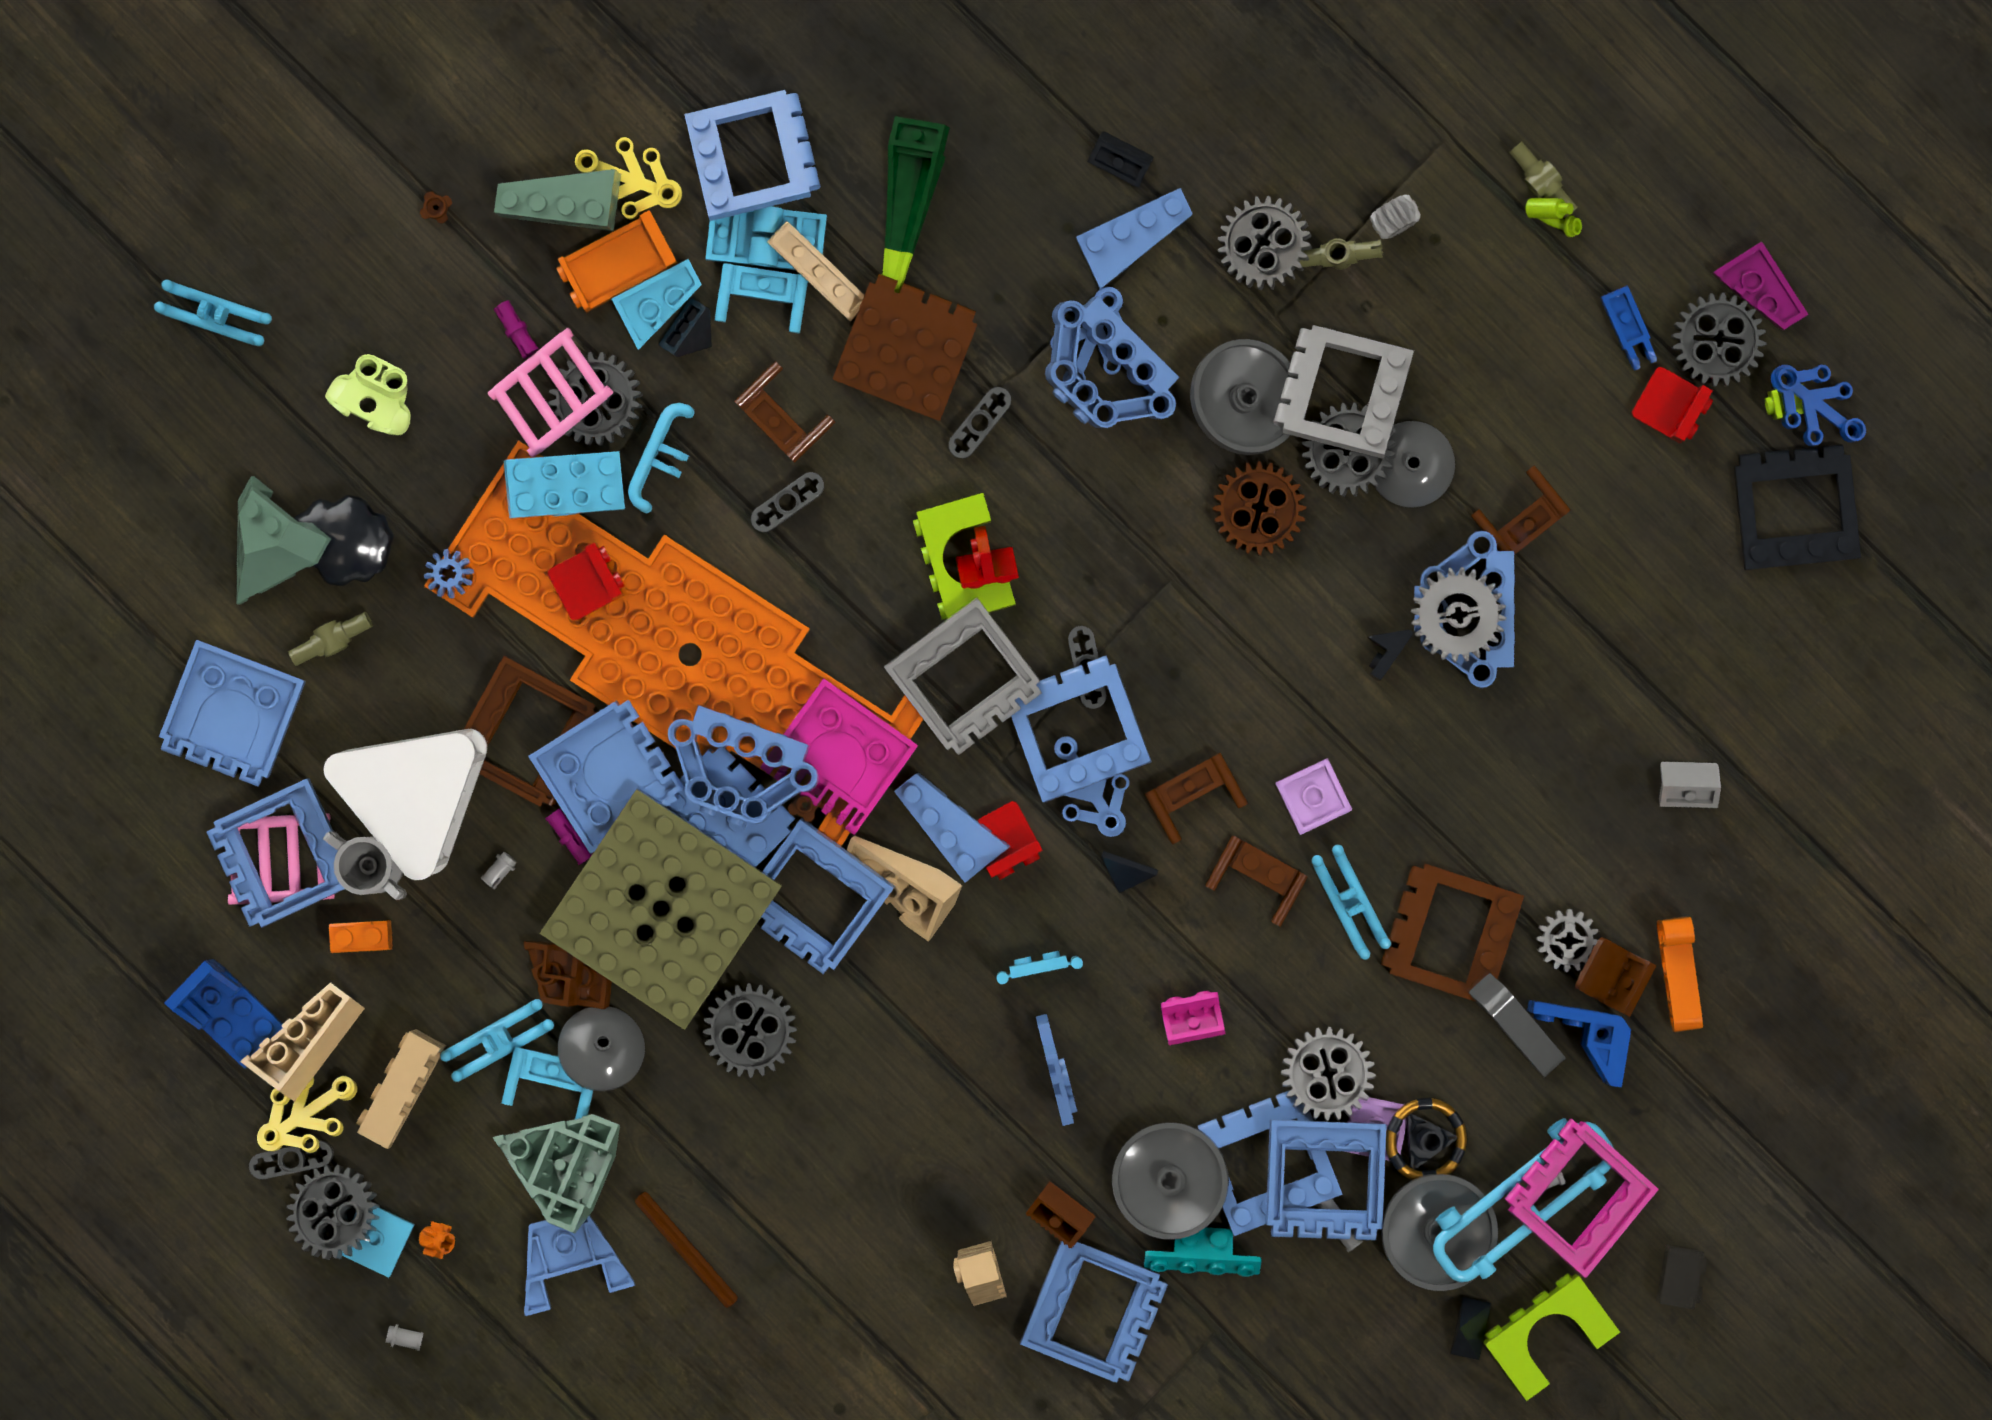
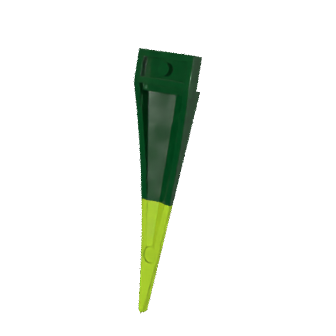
[883,116,950,293]

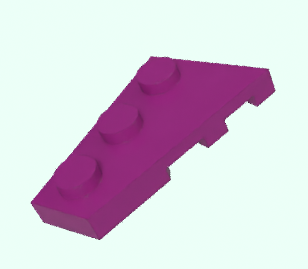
[1712,242,1808,331]

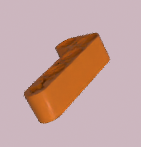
[1657,916,1703,1032]

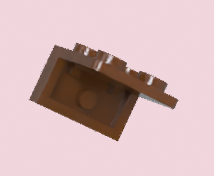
[1575,937,1656,1017]

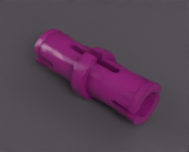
[493,300,539,359]
[545,808,593,865]

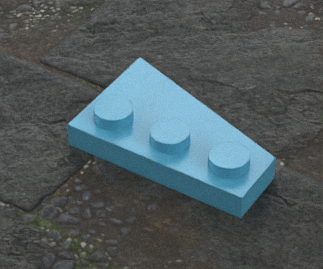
[611,259,702,350]

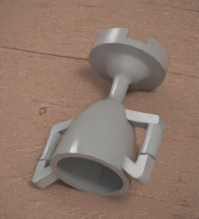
[323,832,407,900]

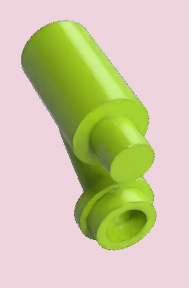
[1526,198,1582,237]

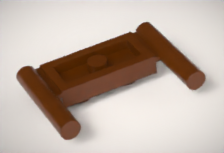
[734,361,836,463]
[1471,465,1571,555]
[1145,753,1248,845]
[1205,835,1308,927]

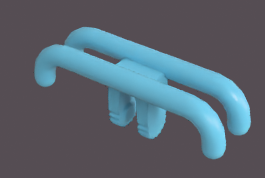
[154,280,272,346]
[628,403,694,513]
[1312,844,1391,960]
[440,999,554,1082]

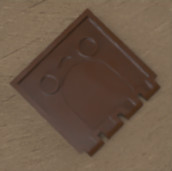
[832,273,977,421]

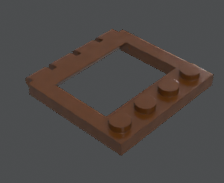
[464,656,597,807]
[1380,863,1524,1002]

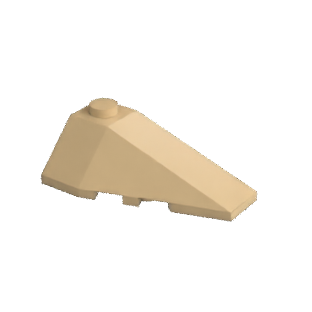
[847,835,962,941]

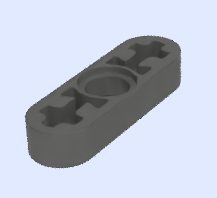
[949,387,1011,459]
[751,472,824,533]
[1068,626,1106,709]
[249,1140,334,1179]

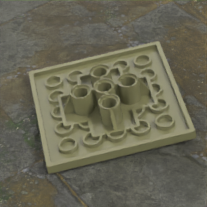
[539,788,782,1030]

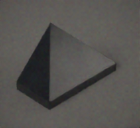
[658,298,712,357]
[1101,851,1158,893]
[1450,1297,1491,1360]

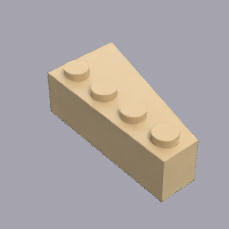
[356,1029,446,1149]

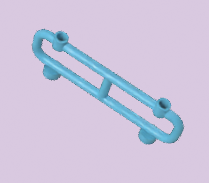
[1433,1118,1613,1282]

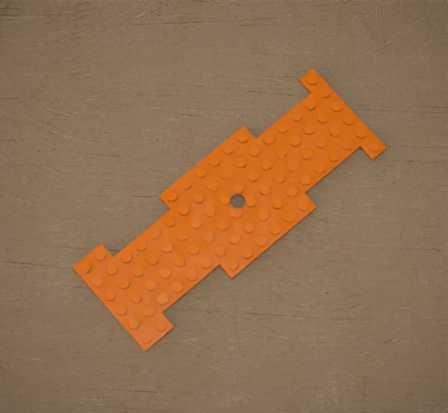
[424,440,924,846]

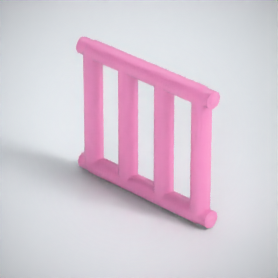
[488,328,613,458]
[228,813,335,905]

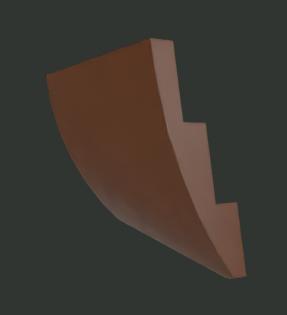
[524,941,612,1009]

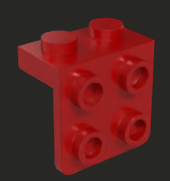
[1632,367,1713,444]
[548,542,625,620]
[977,801,1043,880]

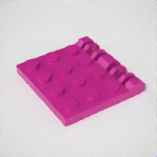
[760,678,918,835]

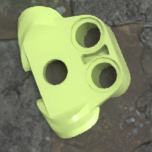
[325,354,411,435]

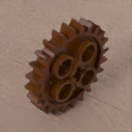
[1212,461,1306,556]

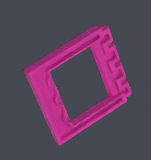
[1505,1119,1659,1278]

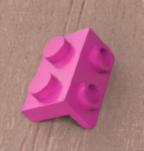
[1161,991,1225,1045]

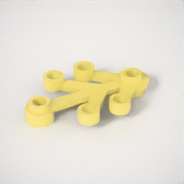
[575,137,682,220]
[257,1076,357,1153]

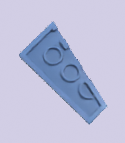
[1076,188,1193,289]
[894,773,1011,883]

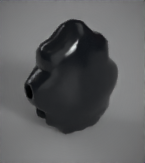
[294,495,394,586]

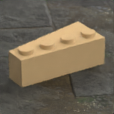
[240,983,365,1102]
[953,1241,1007,1306]

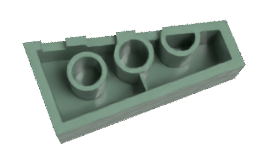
[494,169,621,231]

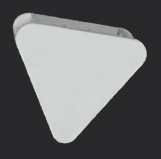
[324,729,487,880]

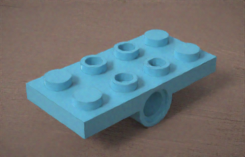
[705,206,827,270]
[504,451,625,519]

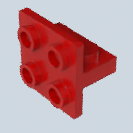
[956,526,1019,589]

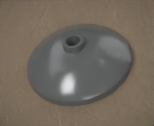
[1374,421,1455,508]
[558,1006,645,1091]

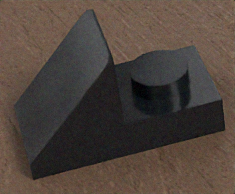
[1367,630,1413,681]

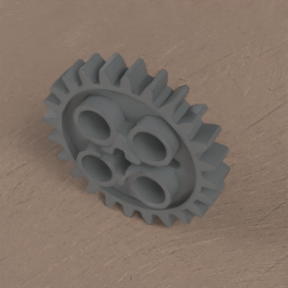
[1218,196,1312,290]
[1671,293,1766,387]
[548,352,643,446]
[1302,403,1396,497]
[703,983,797,1078]
[286,1165,380,1260]

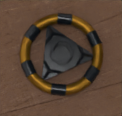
[1386,1098,1467,1180]

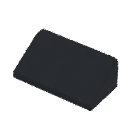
[1087,131,1154,188]

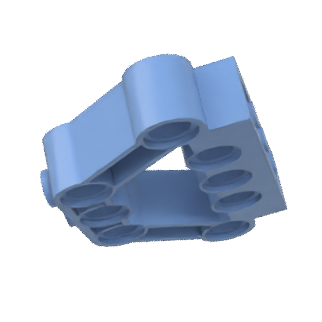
[1045,296,1179,428]
[1414,531,1515,688]
[668,705,819,827]

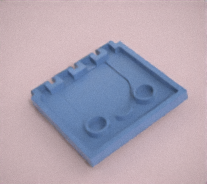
[159,640,306,787]
[528,700,685,854]
[666,748,796,867]

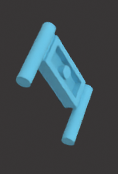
[714,263,808,333]
[997,951,1083,984]
[501,1047,593,1119]

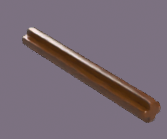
[635,1192,738,1308]

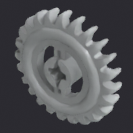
[1411,567,1507,663]

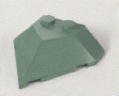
[236,476,331,605]
[493,1114,620,1233]

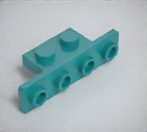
[1144,1227,1261,1277]

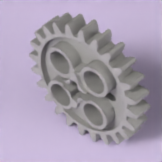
[1281,1027,1376,1122]

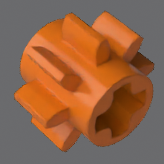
[419,1221,455,1259]

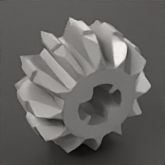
[1370,195,1421,239]

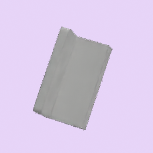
[1659,762,1721,808]

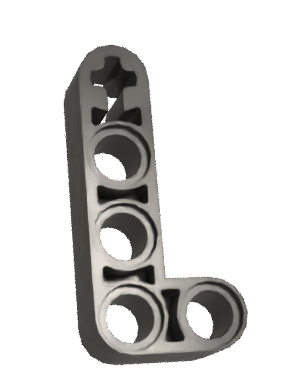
[1468,973,1566,1078]

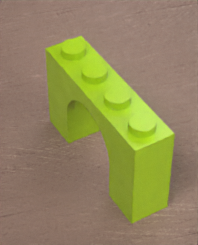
[913,493,1016,620]
[1483,1273,1620,1401]

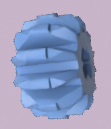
[424,549,474,599]

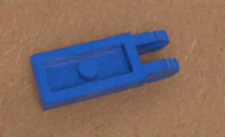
[1600,285,1657,371]

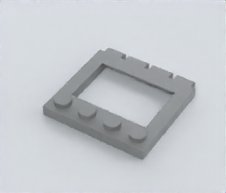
[1273,325,1414,459]
[884,597,1042,755]

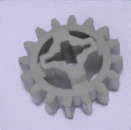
[1536,909,1599,972]

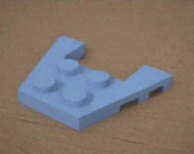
[1036,1014,1077,1126]
[524,1215,635,1316]

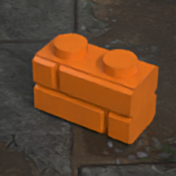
[329,920,393,953]

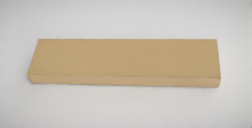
[767,221,864,322]

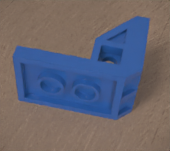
[164,959,283,1069]
[1527,1000,1631,1087]

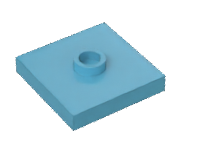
[342,1208,415,1278]

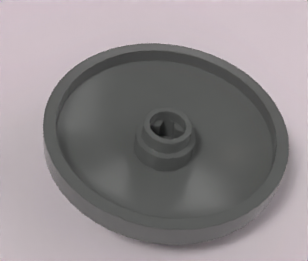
[1190,339,1298,455]
[1112,1122,1229,1239]
[1381,1174,1498,1291]

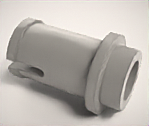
[481,852,517,889]
[385,1324,424,1351]

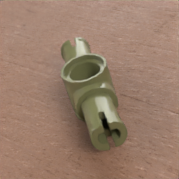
[1509,141,1578,218]
[1299,238,1383,270]
[288,612,373,666]

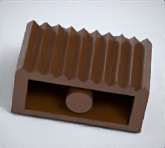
[1026,1182,1096,1248]

